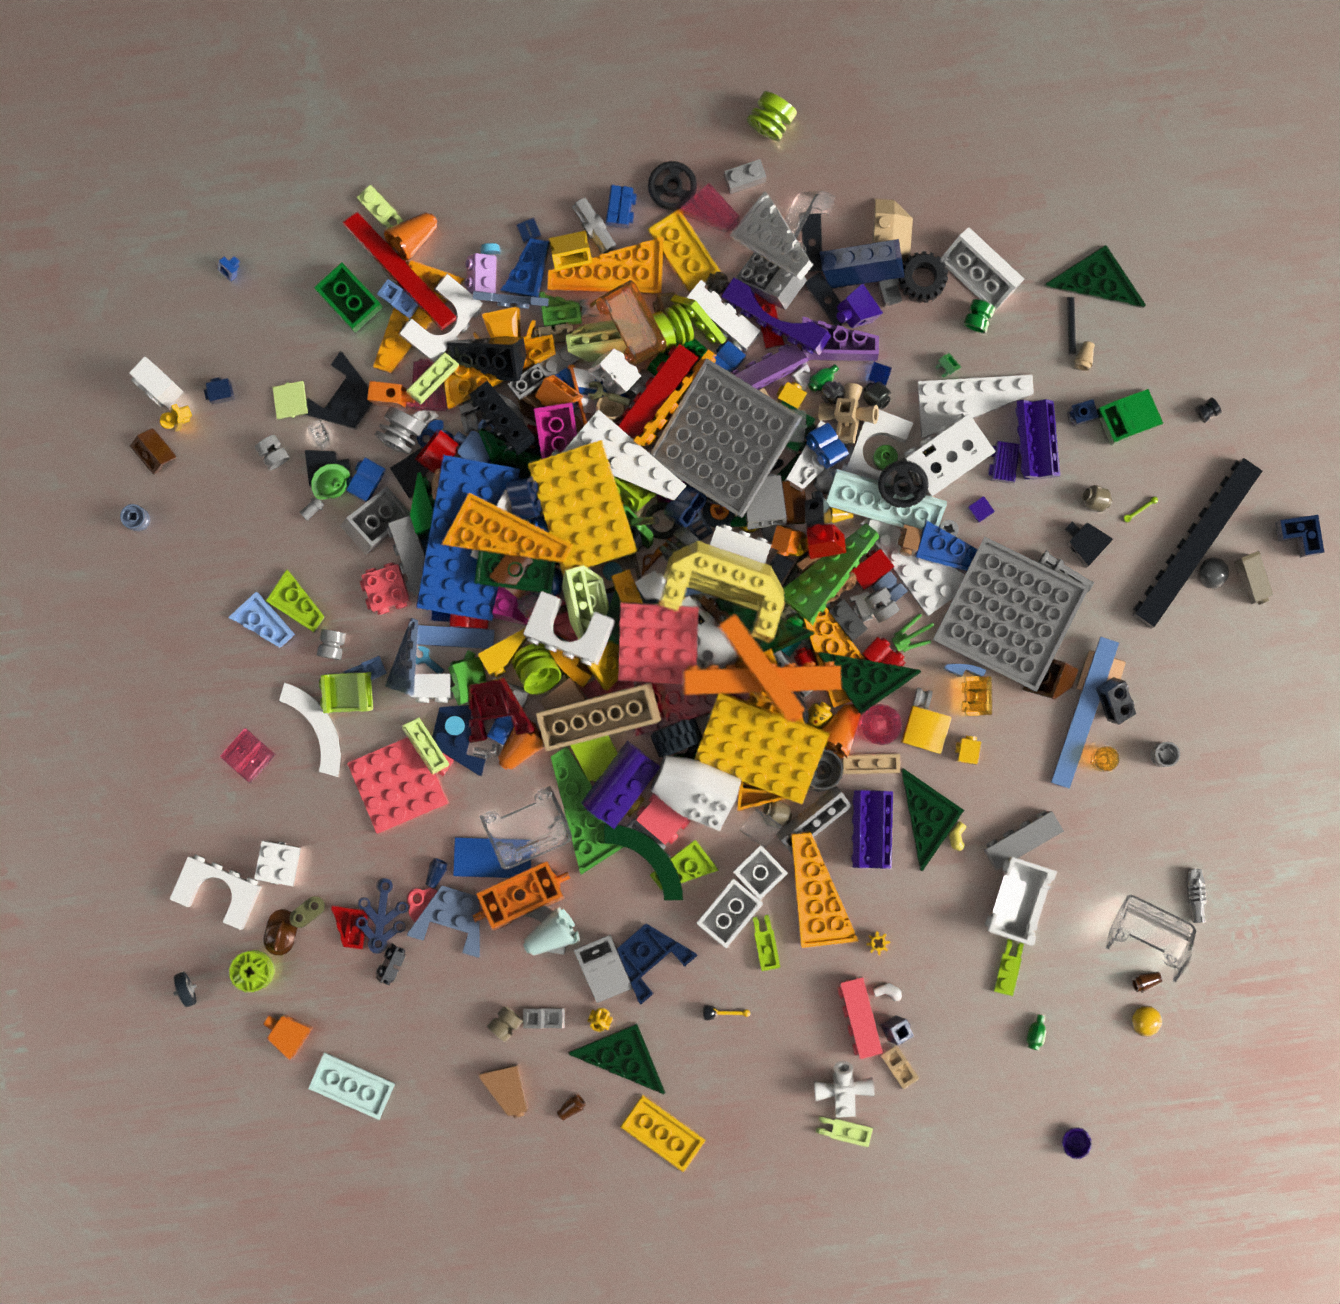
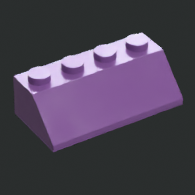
[731,344,809,390]

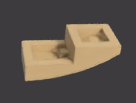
[881,1045,919,1090]

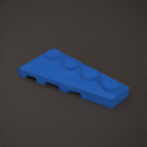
[915,520,978,571]

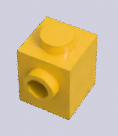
[776,382,807,409]
[955,736,981,765]

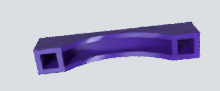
[721,277,831,355]

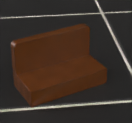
[130,428,176,475]
[782,481,806,524]

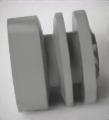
[375,406,425,454]

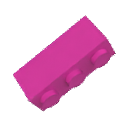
[534,403,577,459]
[492,587,537,626]

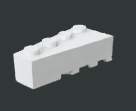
[687,280,760,352]

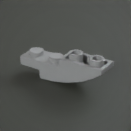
[508,345,580,400]

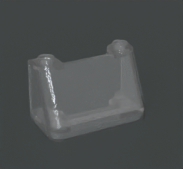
[784,191,836,253]
[479,786,572,869]

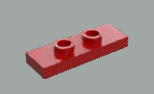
[754,293,784,350]

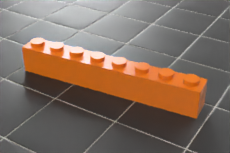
[682,662,841,695]

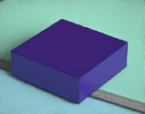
[968,496,995,523]

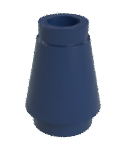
[425,858,448,888]

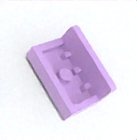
[465,253,496,294]

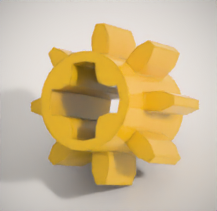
[866,931,890,955]
[587,1008,613,1032]

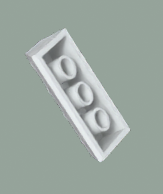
[940,228,1024,311]

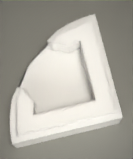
[791,364,810,391]
[412,410,439,429]

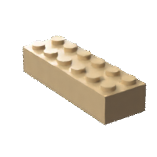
[536,682,661,751]

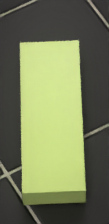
[406,352,459,405]
[402,717,449,775]

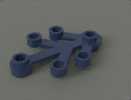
[355,878,408,954]

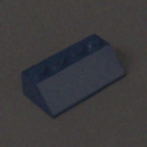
[820,239,904,289]

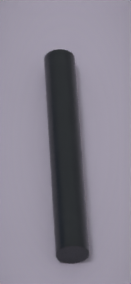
[1067,297,1076,355]

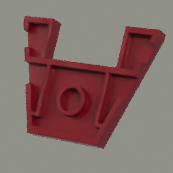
[469,678,534,743]

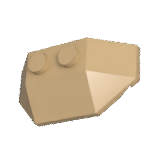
[872,199,913,263]

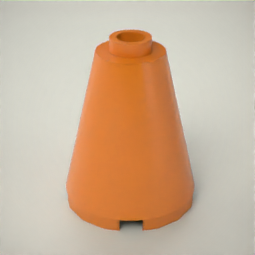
[384,212,437,262]
[821,703,861,758]
[498,720,545,770]

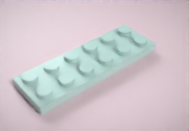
[826,469,947,529]

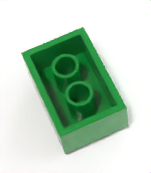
[314,262,383,333]

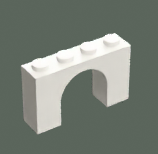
[398,274,483,363]
[842,410,913,484]
[524,591,615,666]
[170,854,262,930]

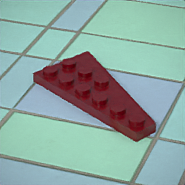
[634,681,750,737]

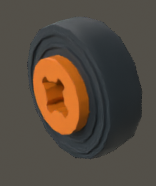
[703,498,736,528]

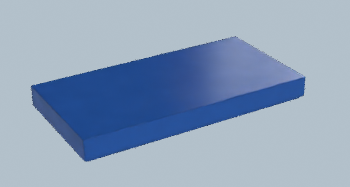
[453,838,532,878]

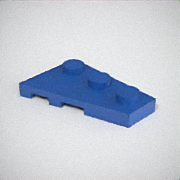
[501,238,550,297]

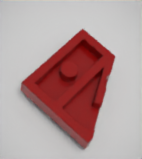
[331,905,368,950]

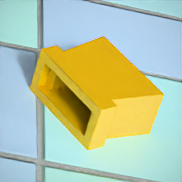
[548,230,593,271]

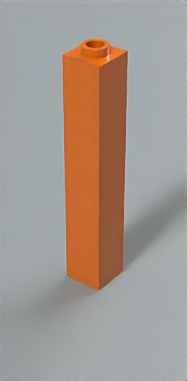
[717,614,805,723]

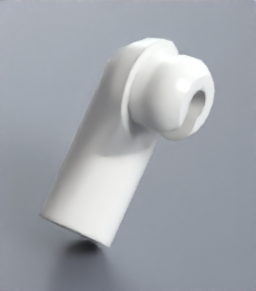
[873,983,902,1001]

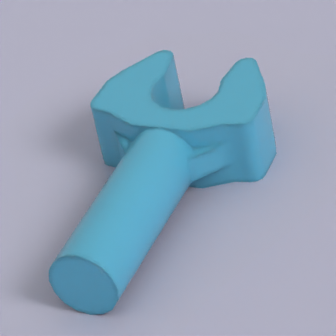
[416,646,444,674]

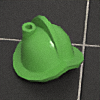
[311,464,350,500]

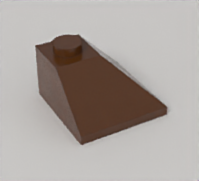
[1023,659,1079,700]

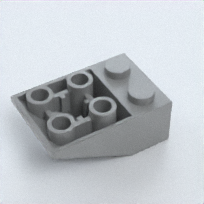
[736,252,807,310]
[574,934,632,1003]

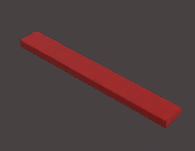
[343,212,456,330]

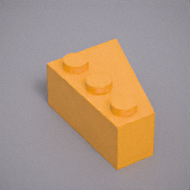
[737,781,787,811]

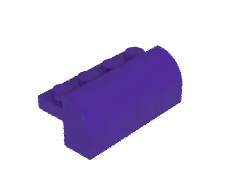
[1015,399,1060,480]
[581,741,660,829]
[851,790,893,869]

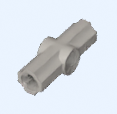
[572,198,616,254]

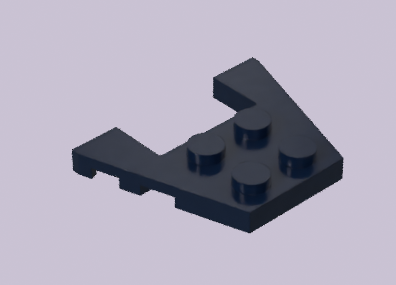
[432,705,496,776]
[617,923,698,1005]

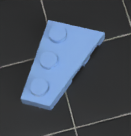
[228,592,295,648]

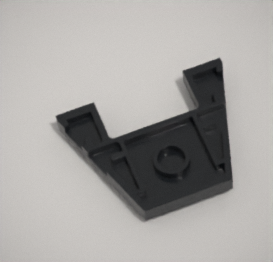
[302,351,374,430]

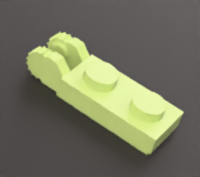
[357,185,403,228]
[816,1116,873,1147]

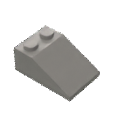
[340,487,410,555]

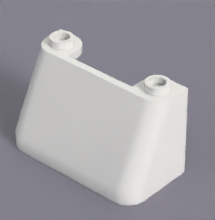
[985,857,1057,946]

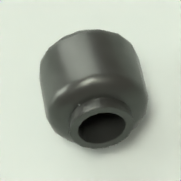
[863,381,892,410]

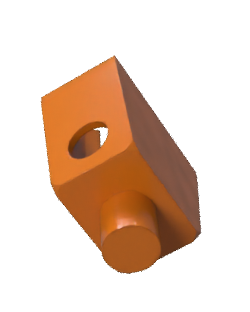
[367,381,415,408]
[263,1015,313,1060]

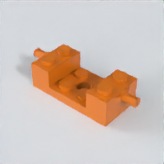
[472,861,570,931]

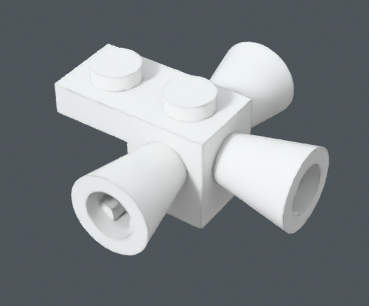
[814,1061,874,1118]

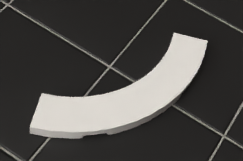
[279,683,341,777]

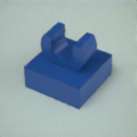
[217,256,240,282]

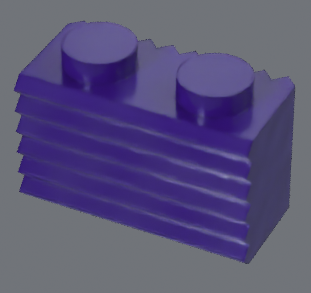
[988,441,1020,484]

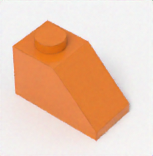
[535,375,583,407]

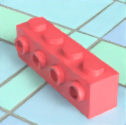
[837,976,883,1059]

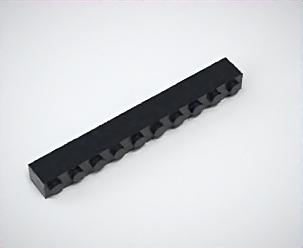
[1132,458,1263,629]

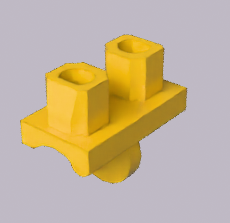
[159,404,192,432]

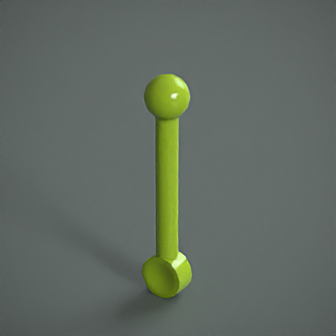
[1123,496,1158,522]

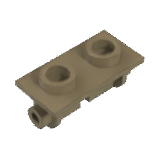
[534,322,573,343]

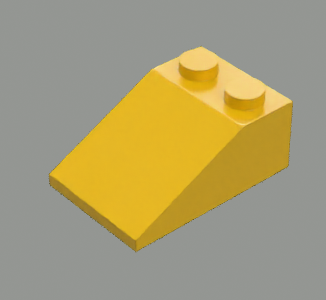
[478,627,528,677]

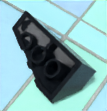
[446,336,526,381]

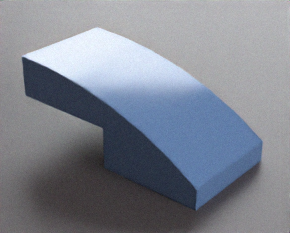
[377,279,419,319]
[344,656,387,681]
[943,664,986,678]

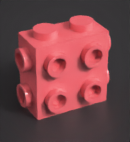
[360,562,411,615]
[636,794,691,845]

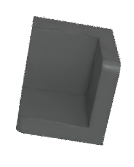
[878,278,902,307]

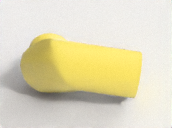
[949,821,967,851]

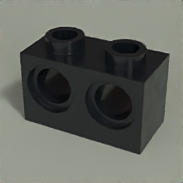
[1096,677,1136,725]

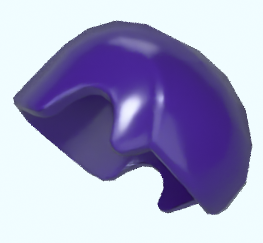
[1062,1127,1092,1159]

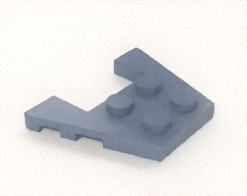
[473,291,549,309]
[407,886,480,958]

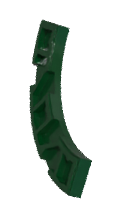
[604,824,683,900]

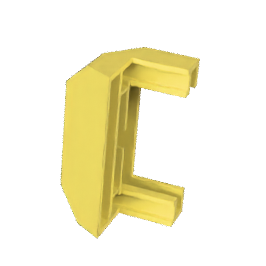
[658,541,784,643]

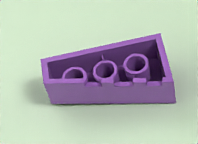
[801,317,879,361]

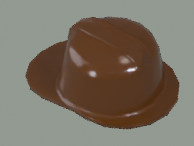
[264,909,298,956]

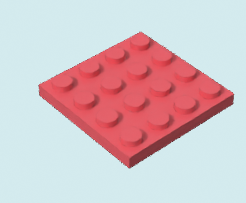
[618,602,699,684]
[347,737,448,834]

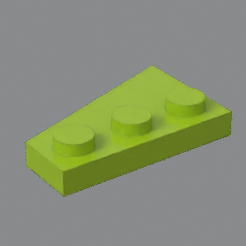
[670,294,727,344]
[266,569,325,633]
[650,840,719,890]

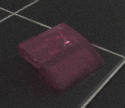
[220,728,276,784]

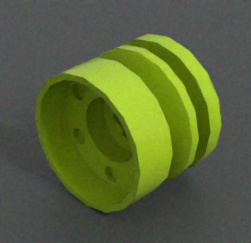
[746,91,797,141]
[646,303,694,353]
[512,643,561,695]
[229,950,275,992]

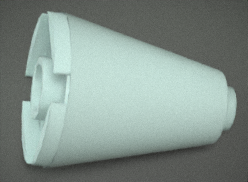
[523,907,579,955]

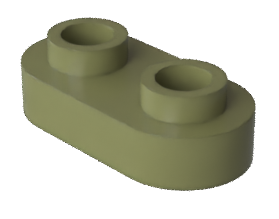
[290,896,325,928]

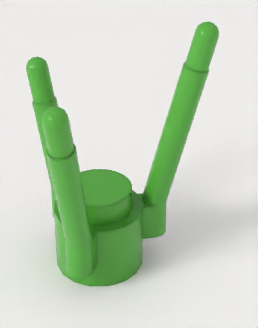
[891,614,934,652]

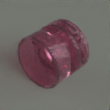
[861,704,902,745]

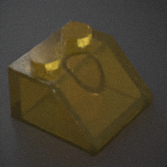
[961,676,992,717]

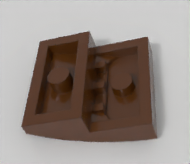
[490,555,533,600]

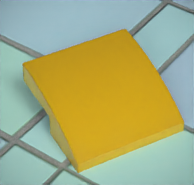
[901,706,951,754]

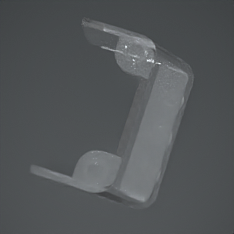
[1105,895,1196,982]

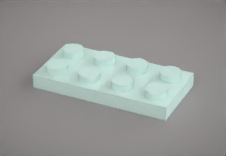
[308,1053,396,1120]

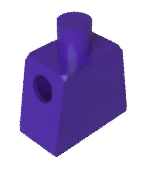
[837,284,883,329]

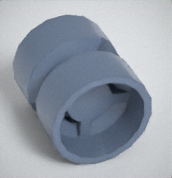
[120,504,150,532]
[872,571,908,602]

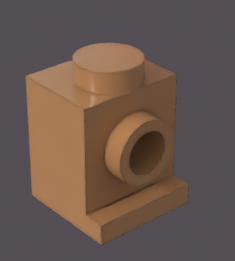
[898,524,923,557]

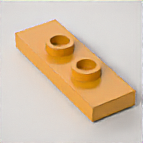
[611,569,643,603]

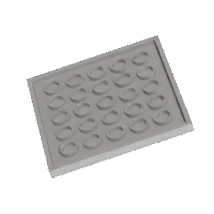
[650,358,803,518]
[933,537,1089,692]

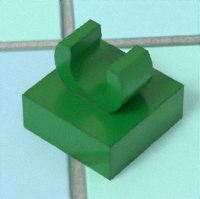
[935,353,961,377]

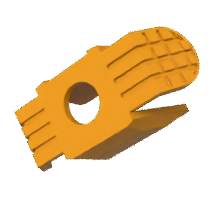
[473,307,536,340]

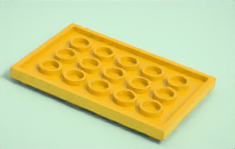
[528,440,637,575]
[694,693,830,804]

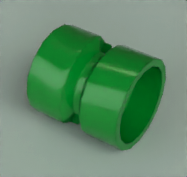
[963,299,996,334]

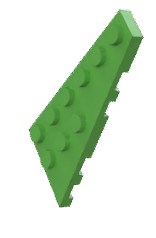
[783,523,879,625]
[551,746,624,875]

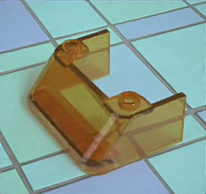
[589,280,667,367]

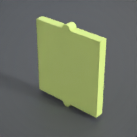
[273,381,308,420]

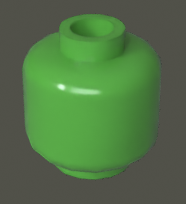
[873,445,898,471]

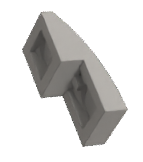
[523,1008,565,1029]

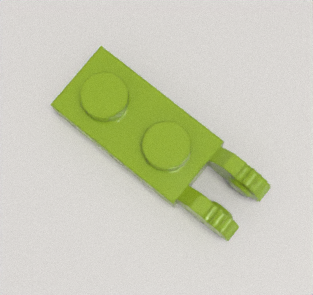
[753,914,781,971]
[994,939,1024,996]

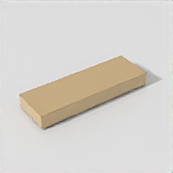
[842,754,900,774]

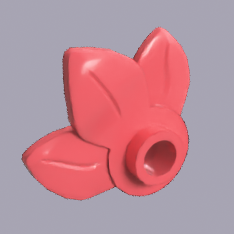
[407,888,437,922]

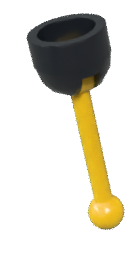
[703,1005,750,1021]

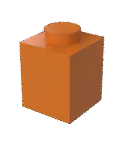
[771,525,802,556]

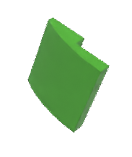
[448,657,486,706]

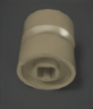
[487,1005,523,1042]

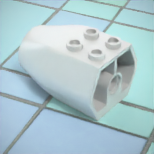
[651,755,741,831]

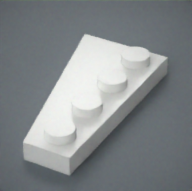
[785,421,851,492]

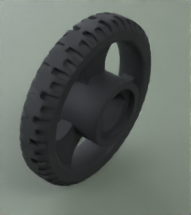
[648,161,697,210]
[878,460,928,508]

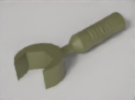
[588,381,631,407]

